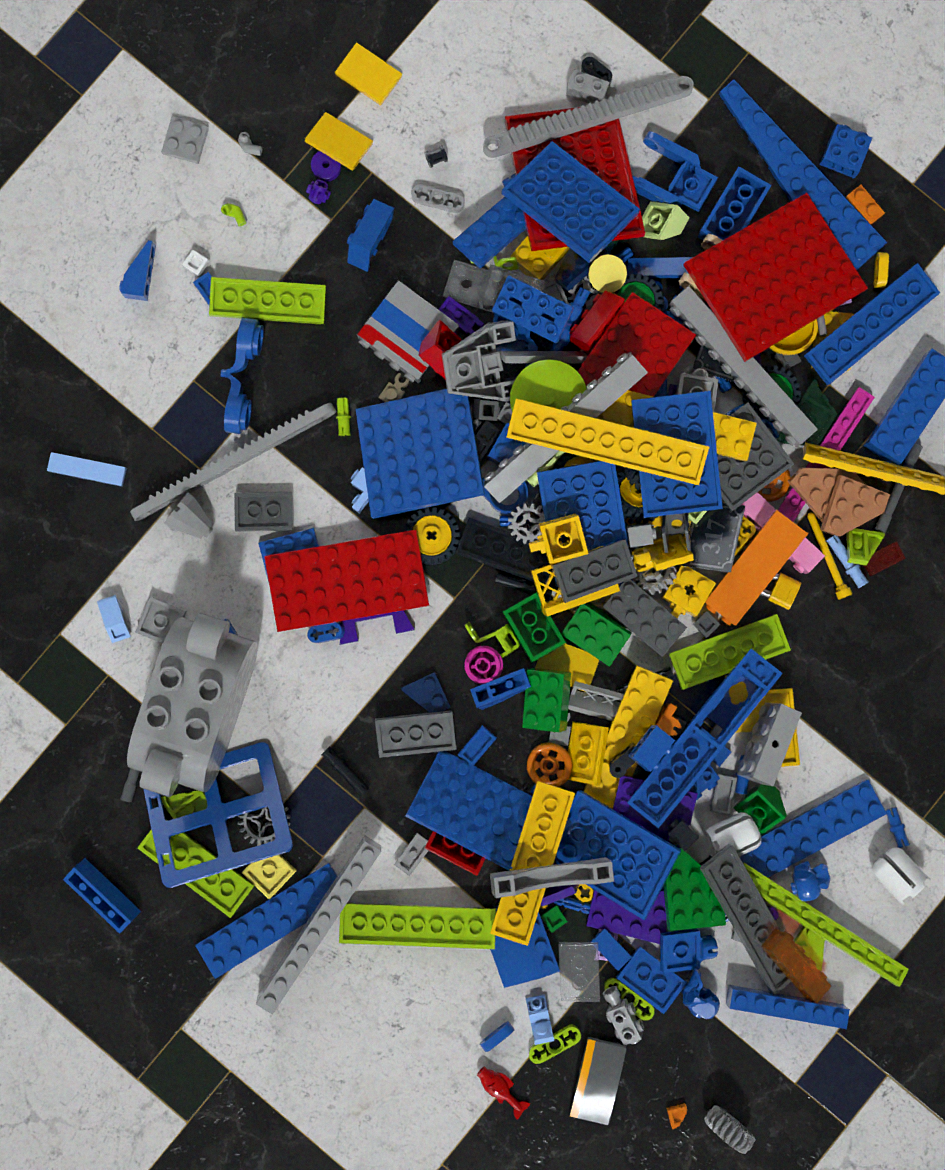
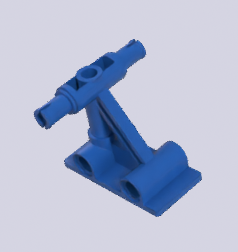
[492,276,591,351]

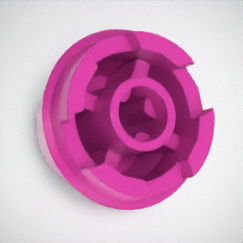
[465,646,503,684]

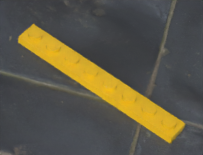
[803,442,945,495]

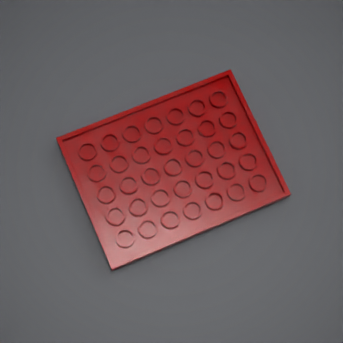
[505,107,645,251]
[683,193,868,362]

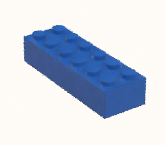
[864,348,945,465]

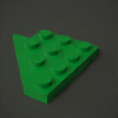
[664,848,726,931]

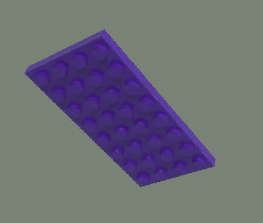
[586,775,698,944]

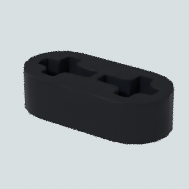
[581,57,613,86]

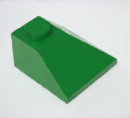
[733,783,787,835]

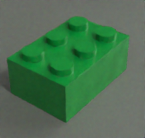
[503,592,566,663]
[561,602,632,667]
[522,668,571,733]

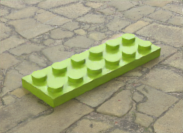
[209,277,326,324]
[669,614,791,690]
[138,818,255,918]

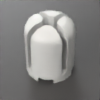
[705,812,761,857]
[872,848,930,905]

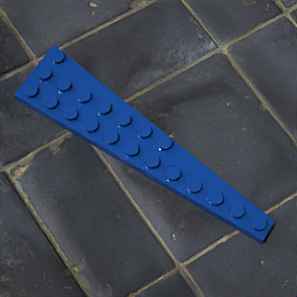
[719,80,887,270]

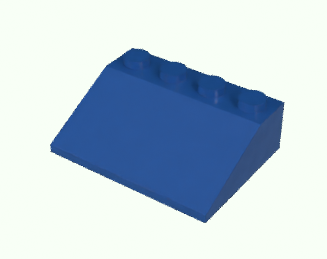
[490,906,560,988]

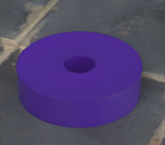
[311,151,341,182]

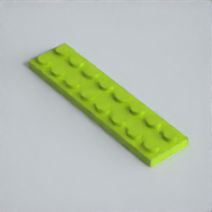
[339,903,496,949]

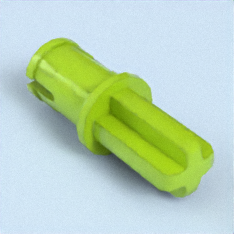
[336,398,351,436]

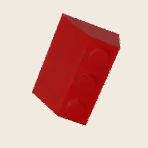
[569,291,625,354]
[418,320,462,380]
[425,831,486,876]

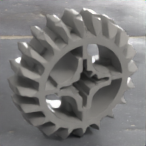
[238,801,291,846]
[704,1105,756,1154]

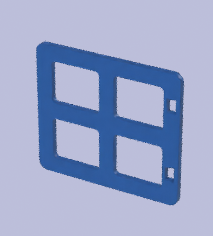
[144,742,293,888]

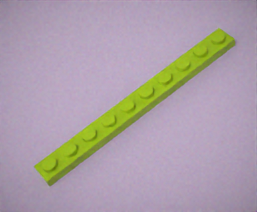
[743,863,909,986]

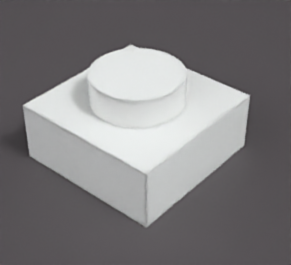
[182,250,209,277]

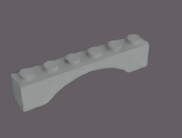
[490,858,614,898]

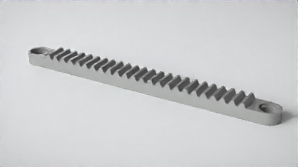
[483,76,694,158]
[130,403,336,521]

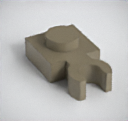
[378,373,409,403]

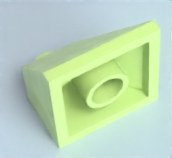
[642,201,689,240]

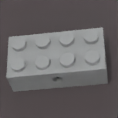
[737,703,802,786]

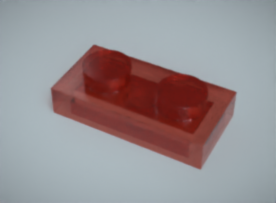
[864,541,905,576]

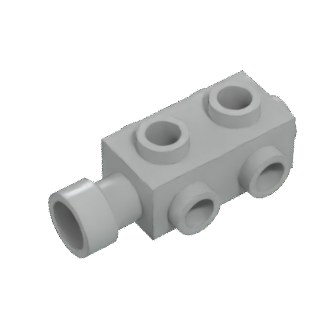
[603,986,644,1045]

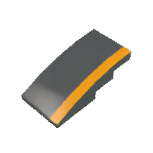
[570,1037,626,1125]

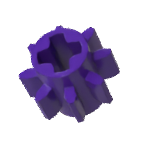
[306,180,331,204]

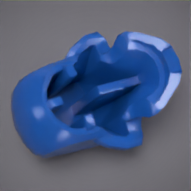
[790,861,830,901]
[681,967,720,1019]

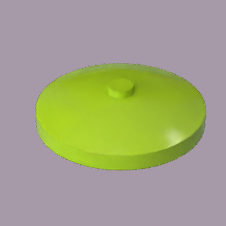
[510,360,587,412]

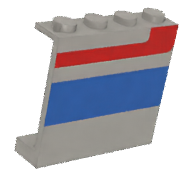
[357,280,459,383]

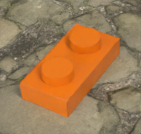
[845,185,885,225]

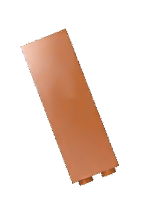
[705,510,808,626]

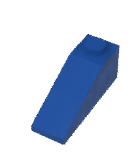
[119,240,156,301]
[470,668,531,710]

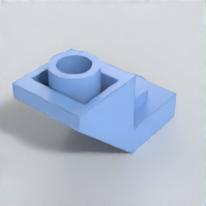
[351,467,369,514]
[97,595,131,643]
[525,994,554,1045]

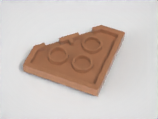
[787,468,864,522]
[820,475,890,536]

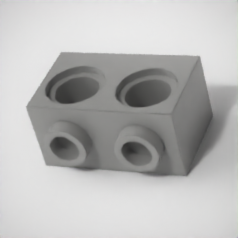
[566,69,609,104]
[625,523,656,547]

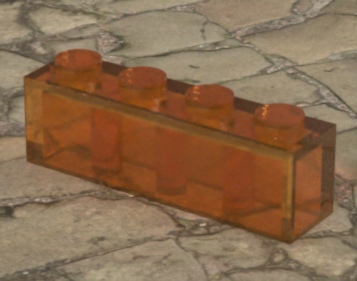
[761,929,831,1004]

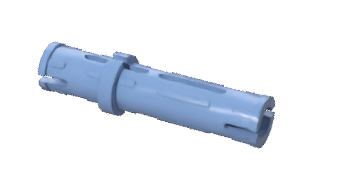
[826,535,869,588]

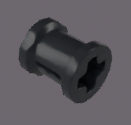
[424,145,448,168]

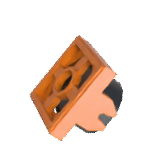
[654,703,687,745]

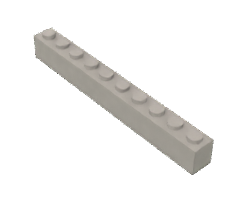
[669,286,818,447]
[483,352,648,503]
[256,835,381,1015]

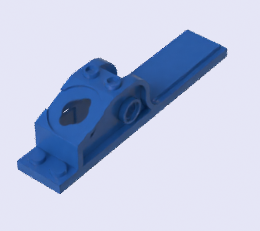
[627,649,782,828]

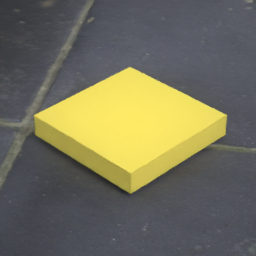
[242,854,297,900]

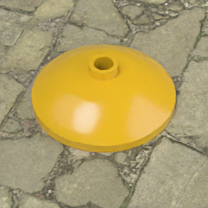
[770,320,818,355]

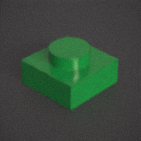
[540,905,567,933]

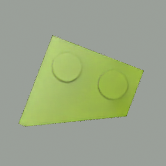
[846,528,885,565]
[161,790,208,819]
[790,926,825,974]

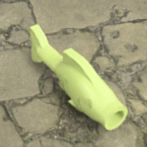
[526,451,565,487]

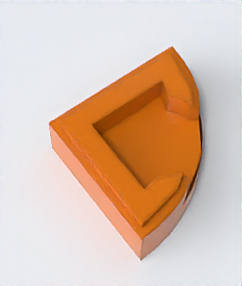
[666,1103,687,1129]

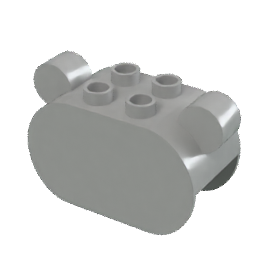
[127,613,258,797]

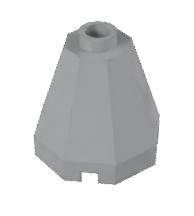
[164,493,213,539]

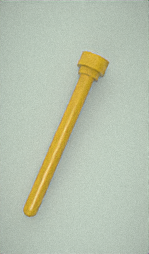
[807,512,852,600]

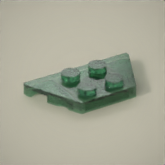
[776,379,837,446]

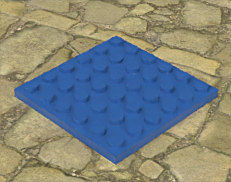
[356,389,485,519]

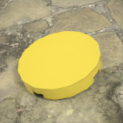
[588,254,627,293]

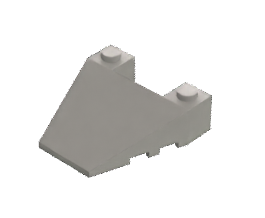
[442,320,516,401]

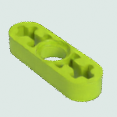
[604,978,654,1020]
[529,1025,581,1064]

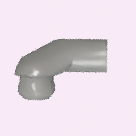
[238,132,262,156]

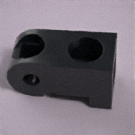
[609,742,636,778]

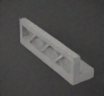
[568,681,624,721]

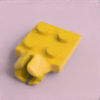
[632,534,694,572]

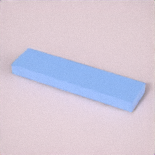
[47,452,127,487]

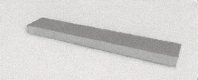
[500,351,591,364]

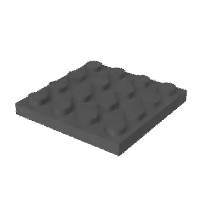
[717,402,794,511]

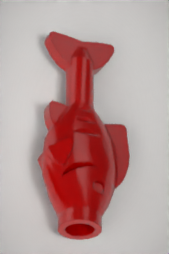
[477,1066,530,1119]

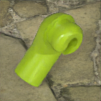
[221,203,247,226]

